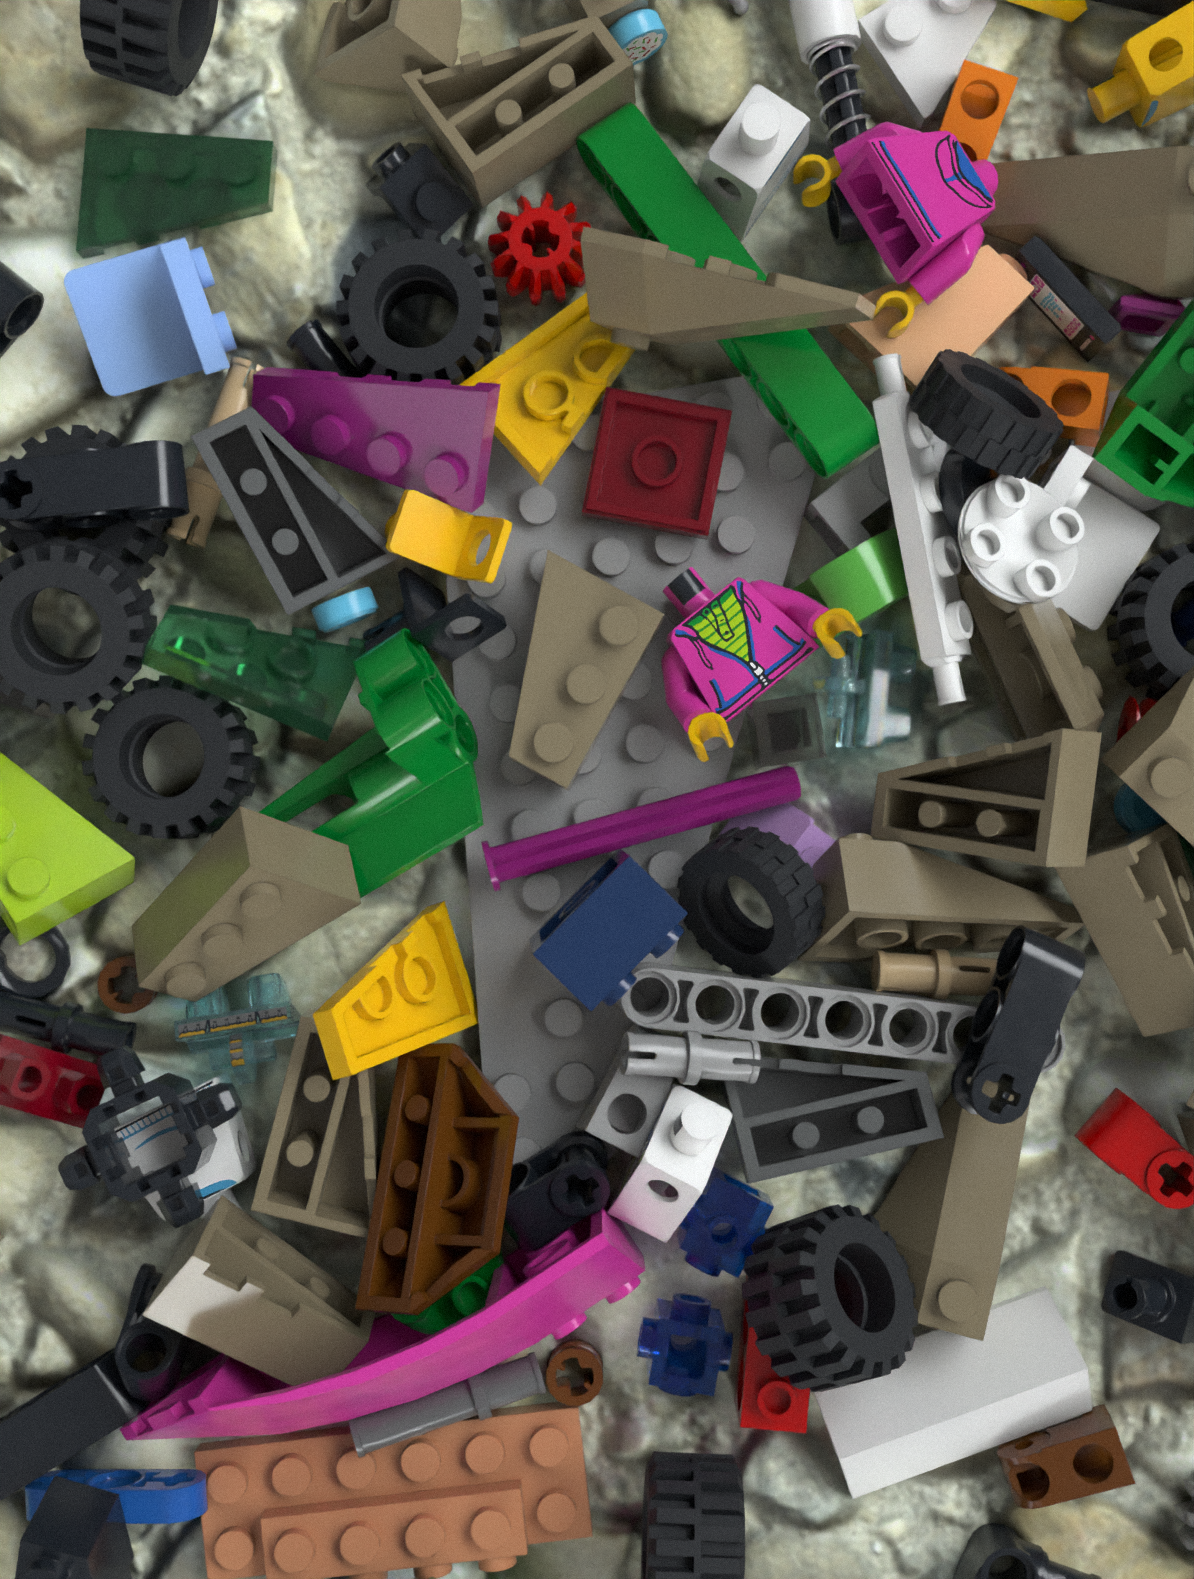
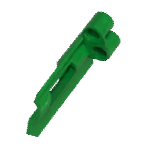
[258,628,484,898]

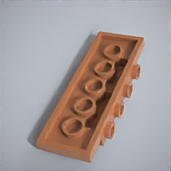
[194,1402,593,1579]

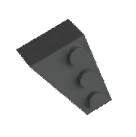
[721,1057,944,1184]

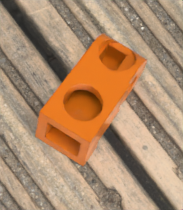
[937,59,1019,162]
[999,366,1110,447]

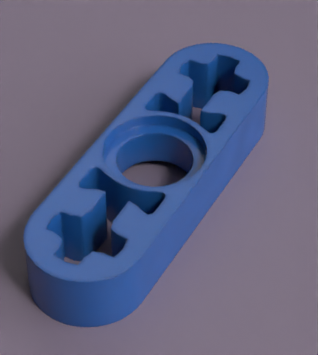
[25,1469,208,1524]

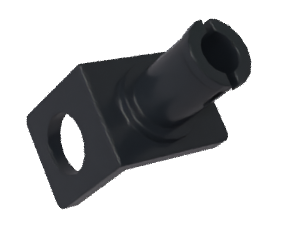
[363,567,507,662]
[1101,1250,1194,1344]

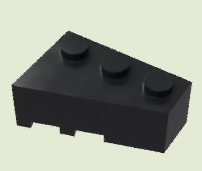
[15,1476,134,1579]

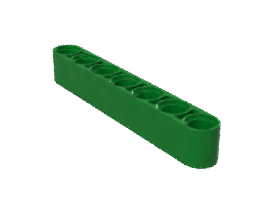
[575,102,880,480]

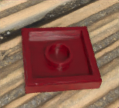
[582,387,732,540]

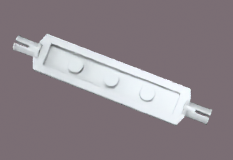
[872,353,973,706]

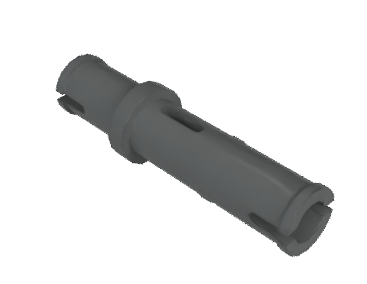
[348,1352,547,1458]

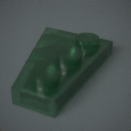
[76,128,278,259]

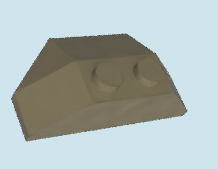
[956,564,1104,742]

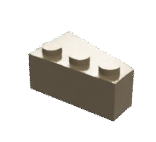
[871,728,1102,867]
[132,806,361,1002]
[1054,822,1194,1037]
[251,1008,381,1239]
[142,1195,376,1386]

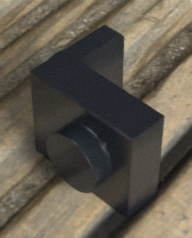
[365,142,474,239]

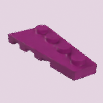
[251,367,501,513]

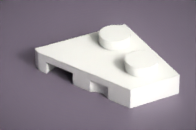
[858,0,997,129]

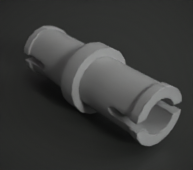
[620,1030,761,1085]

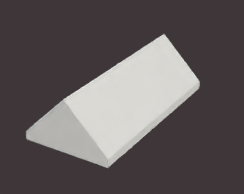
[814,1286,1093,1499]

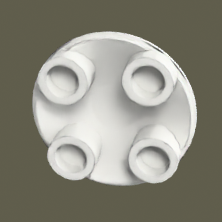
[958,474,1085,604]

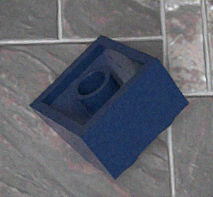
[529,849,688,1012]

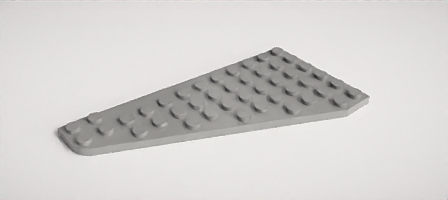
[446,376,816,1164]

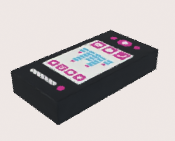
[1014,236,1122,362]

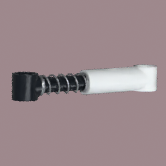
[788,0,871,246]

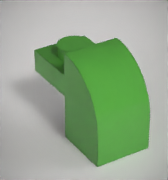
[792,527,909,650]

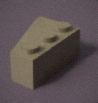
[401,15,636,208]
[509,550,664,791]

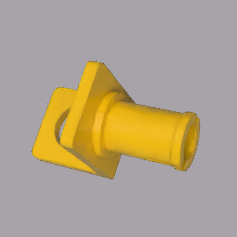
[385,489,512,584]

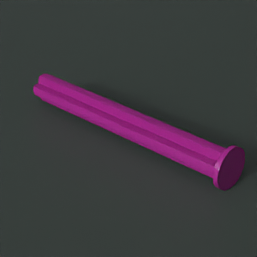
[481,766,801,892]

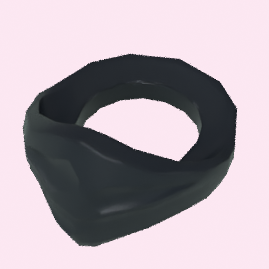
[0,916,71,998]

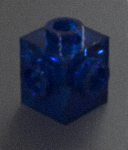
[677,1167,774,1278]
[636,1293,733,1397]

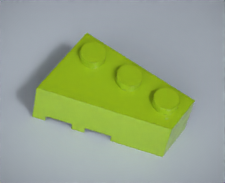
[0,752,135,946]

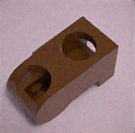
[997,1404,1136,1509]

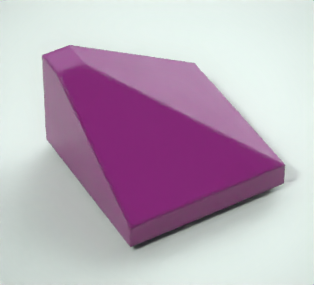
[1108,293,1185,337]

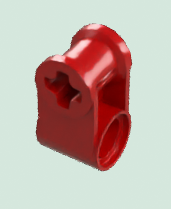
[1074,1088,1194,1209]

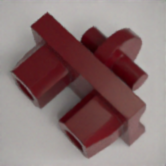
[0,1034,105,1129]

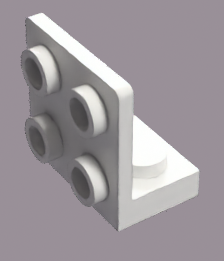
[1037,445,1160,632]

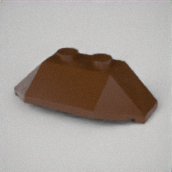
[355,1043,519,1315]

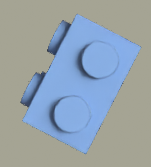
[64,236,237,396]

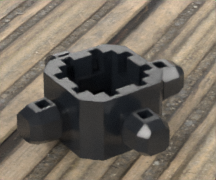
[58,1045,243,1228]

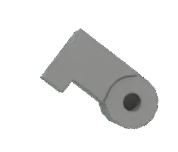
[803,447,892,557]
[576,1023,674,1157]

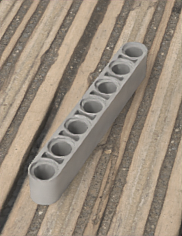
[617,962,1066,1073]

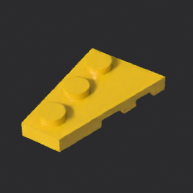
[459,292,636,486]
[312,901,479,1080]

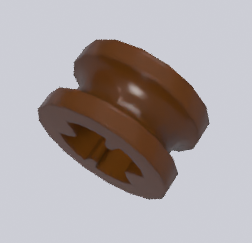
[97,955,158,1014]
[546,1339,603,1406]

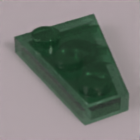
[141,604,367,742]

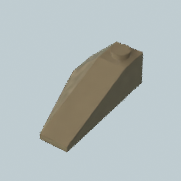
[314,0,462,93]

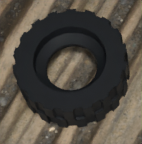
[909,349,1064,479]
[677,826,825,978]

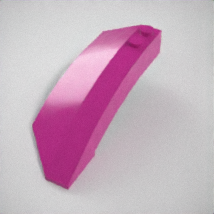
[119,1200,645,1440]

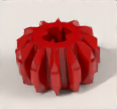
[488,191,591,307]

